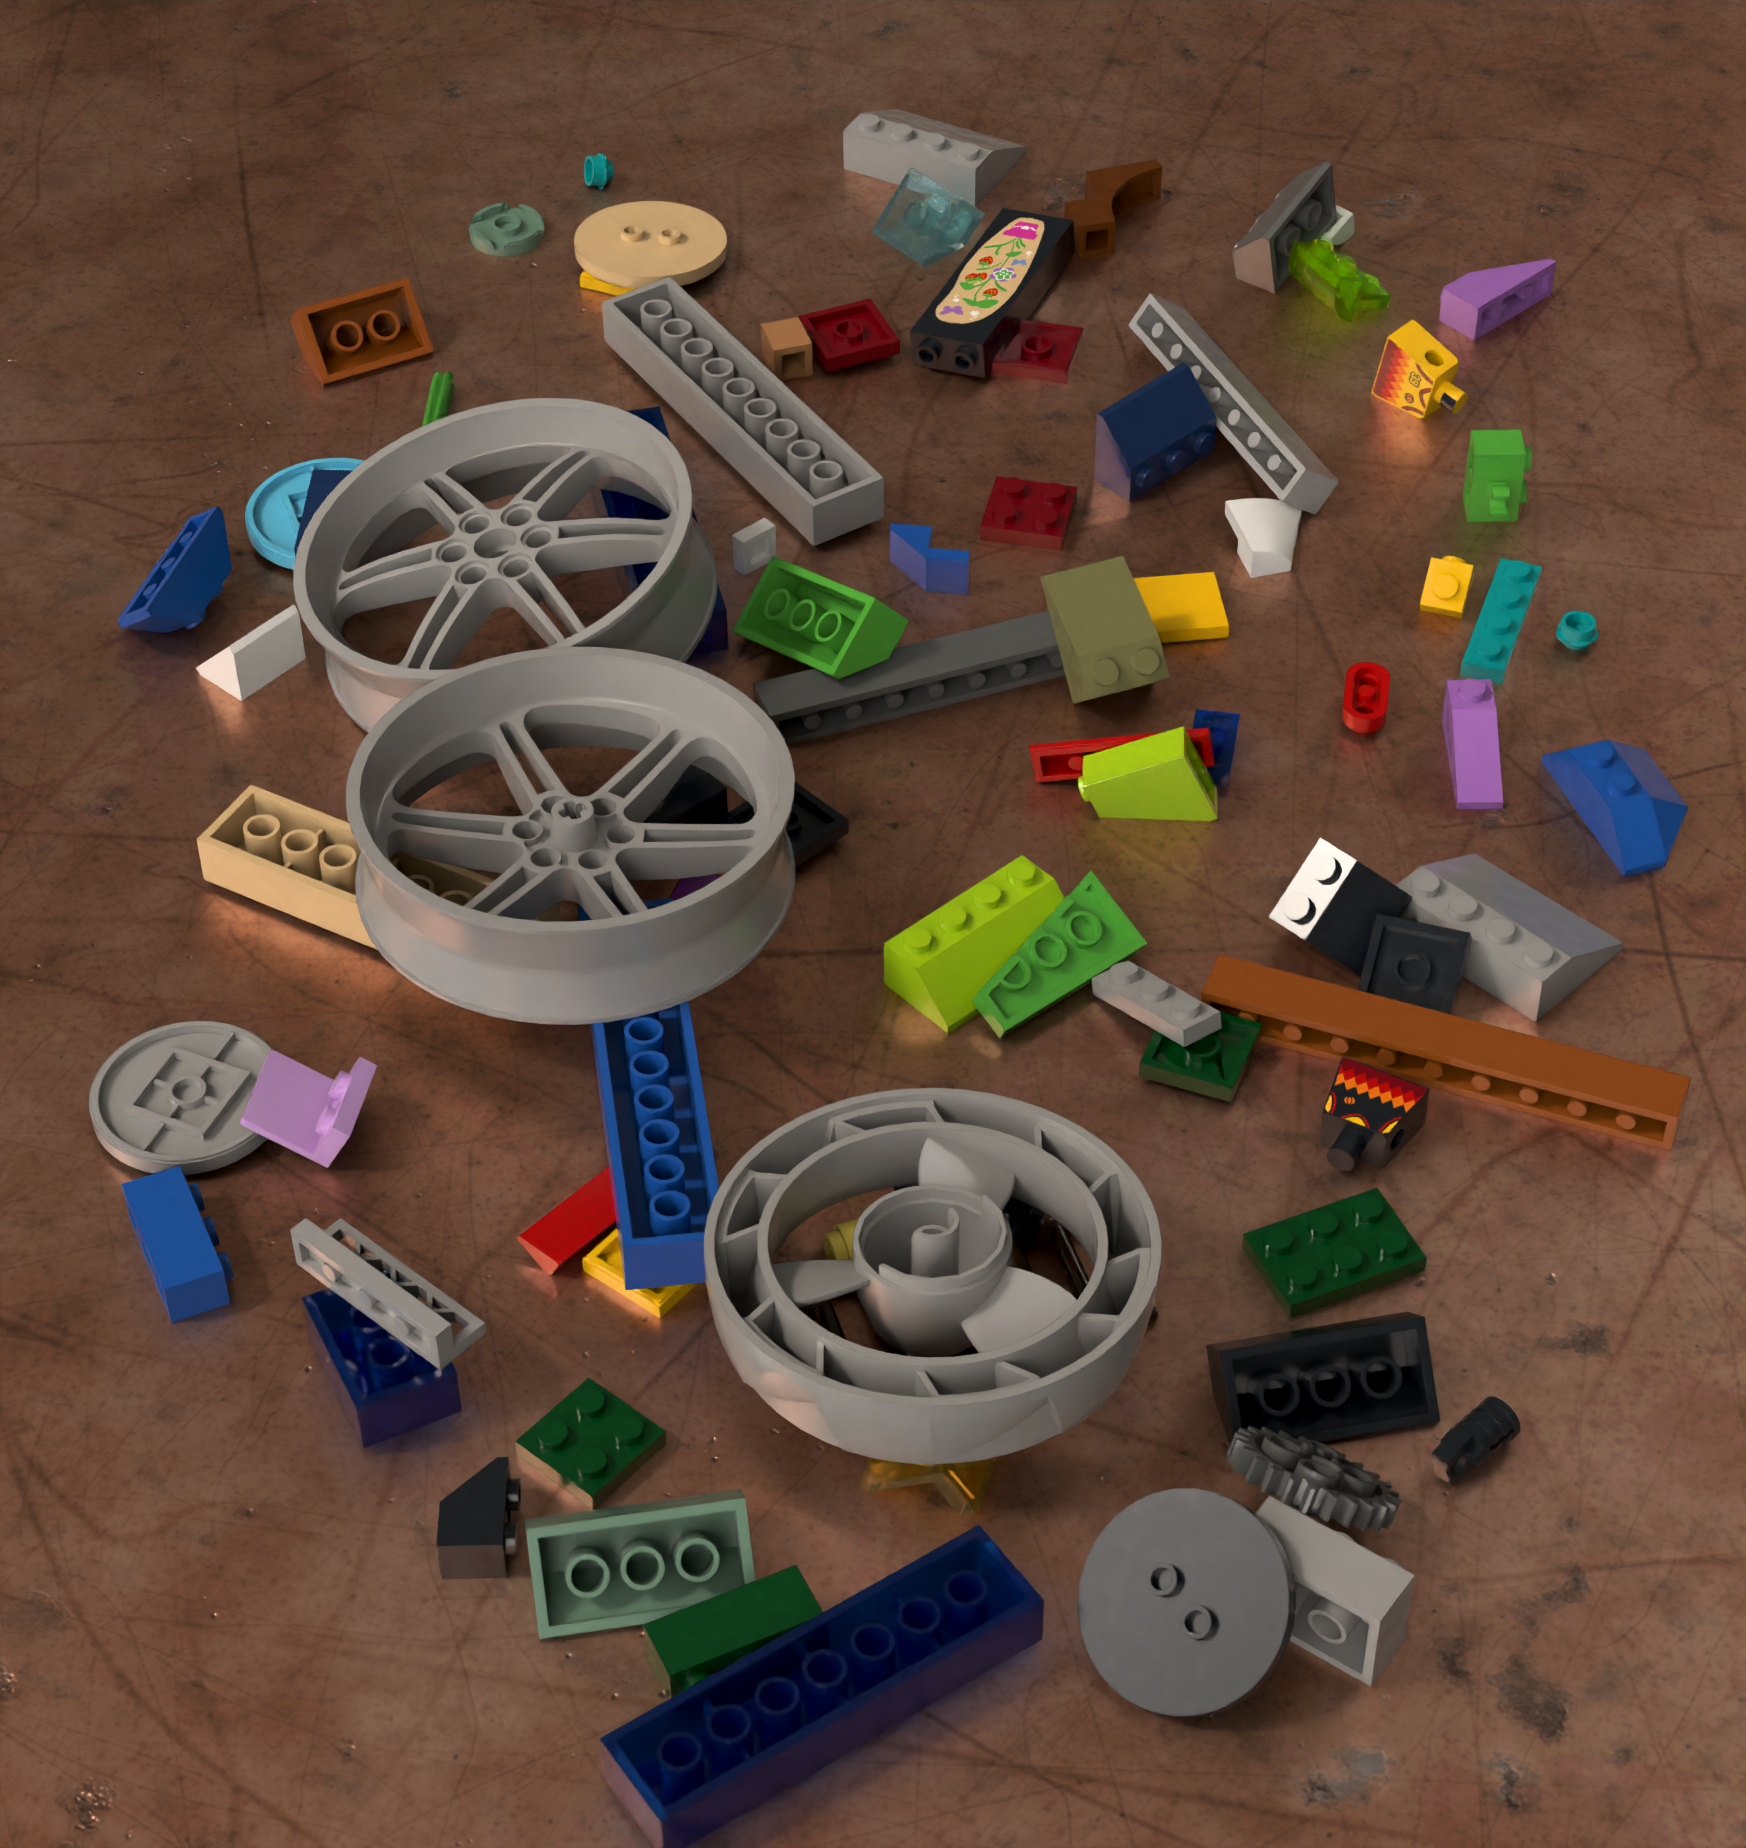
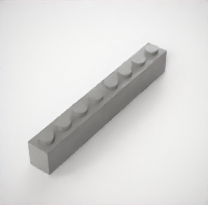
[1128,293,1339,515]

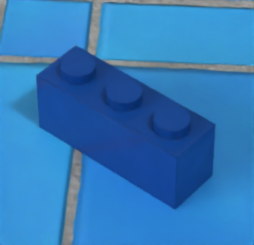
[121,1165,234,1323]

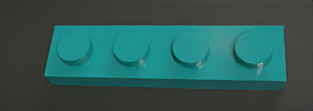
[1460,558,1542,684]

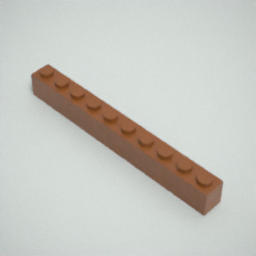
[1201,954,1691,1151]

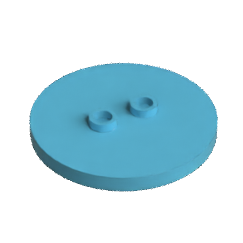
[245,458,364,570]

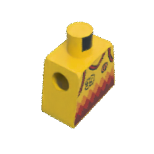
[1371,319,1468,418]

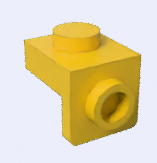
[1420,556,1474,618]

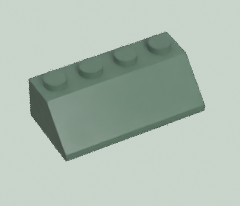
[525,1489,756,1639]

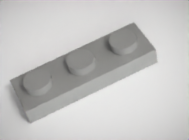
[1091,960,1222,1047]

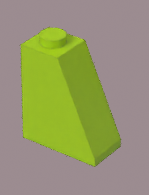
[1078,726,1218,821]

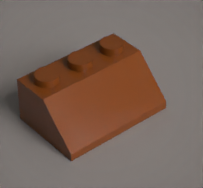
[290,277,434,386]

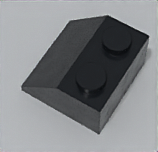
[1269,838,1413,976]

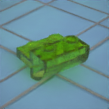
[1289,239,1392,322]

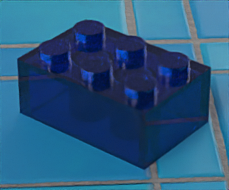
[302,1269,462,1449]

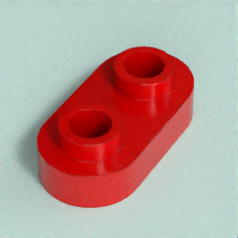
[1342,662,1390,734]

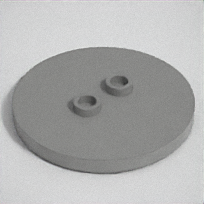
[89,1021,273,1175]

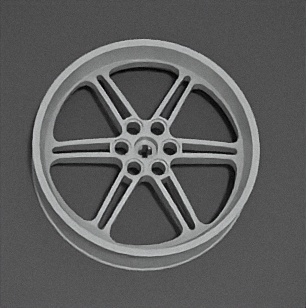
[293,398,718,756]
[346,647,795,1025]

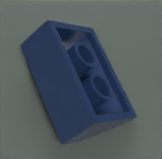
[1094,363,1217,502]

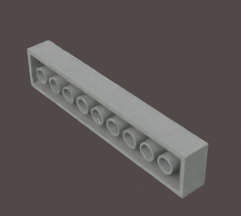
[602,277,884,546]

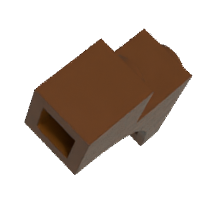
[1064,159,1162,259]

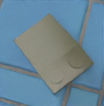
[1040,556,1170,704]

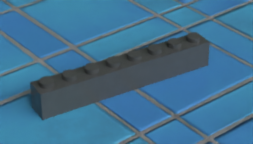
[753,610,1065,746]

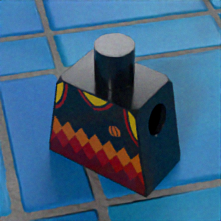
[1319,1056,1430,1171]

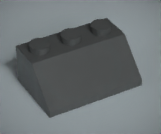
[1232,161,1337,294]

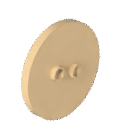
[574,201,727,289]

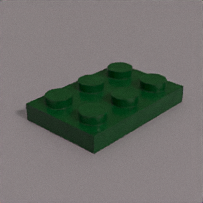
[1242,1188,1427,1319]

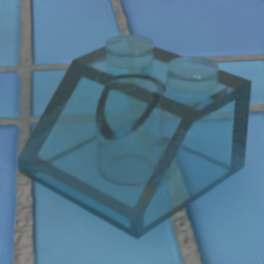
[871,167,985,267]

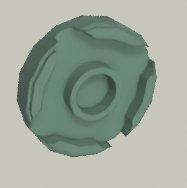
[469,203,544,257]

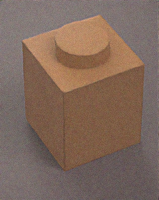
[761,317,813,382]

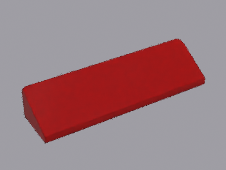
[1029,728,1214,783]
[517,1166,616,1275]

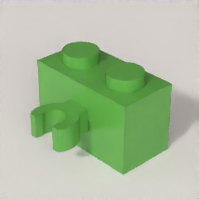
[1463,429,1532,522]

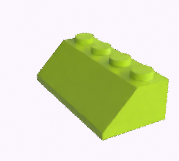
[884,855,1065,1034]

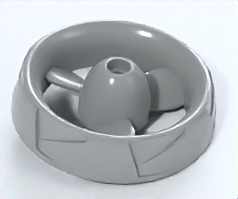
[704,1088,1162,1464]

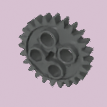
[1226,1426,1401,1531]

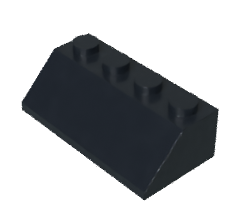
[1206,1311,1440,1445]

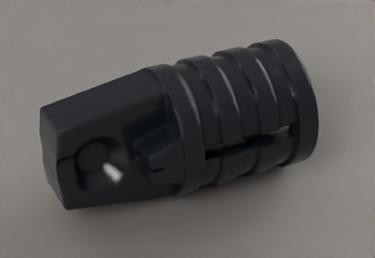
[1432,1396,1520,1484]

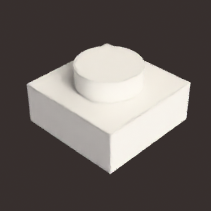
[732,518,777,576]

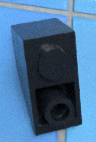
[436,1457,521,1579]

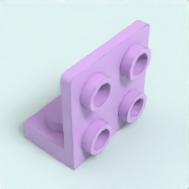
[240,1050,377,1168]

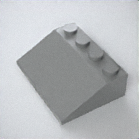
[843,109,1026,208]
[1396,853,1623,1022]

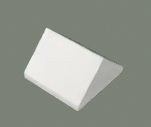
[196,604,306,701]

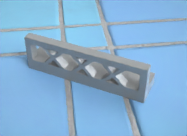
[290,1218,486,1370]

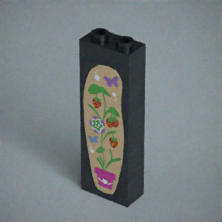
[910,208,1075,378]

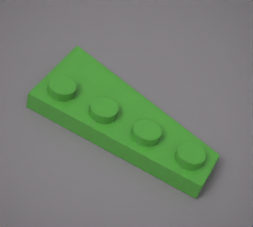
[972,871,1147,1039]

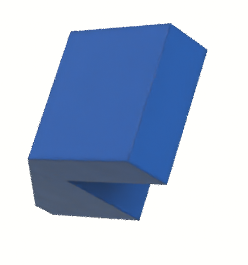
[890,523,970,595]

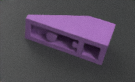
[1439,259,1556,340]
[1442,679,1503,809]

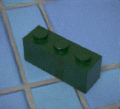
[643,1565,825,1708]

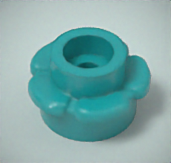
[584,153,614,189]
[1556,611,1599,650]

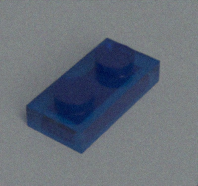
[1192,709,1240,786]

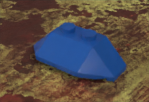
[117,506,232,633]
[1541,739,1688,877]

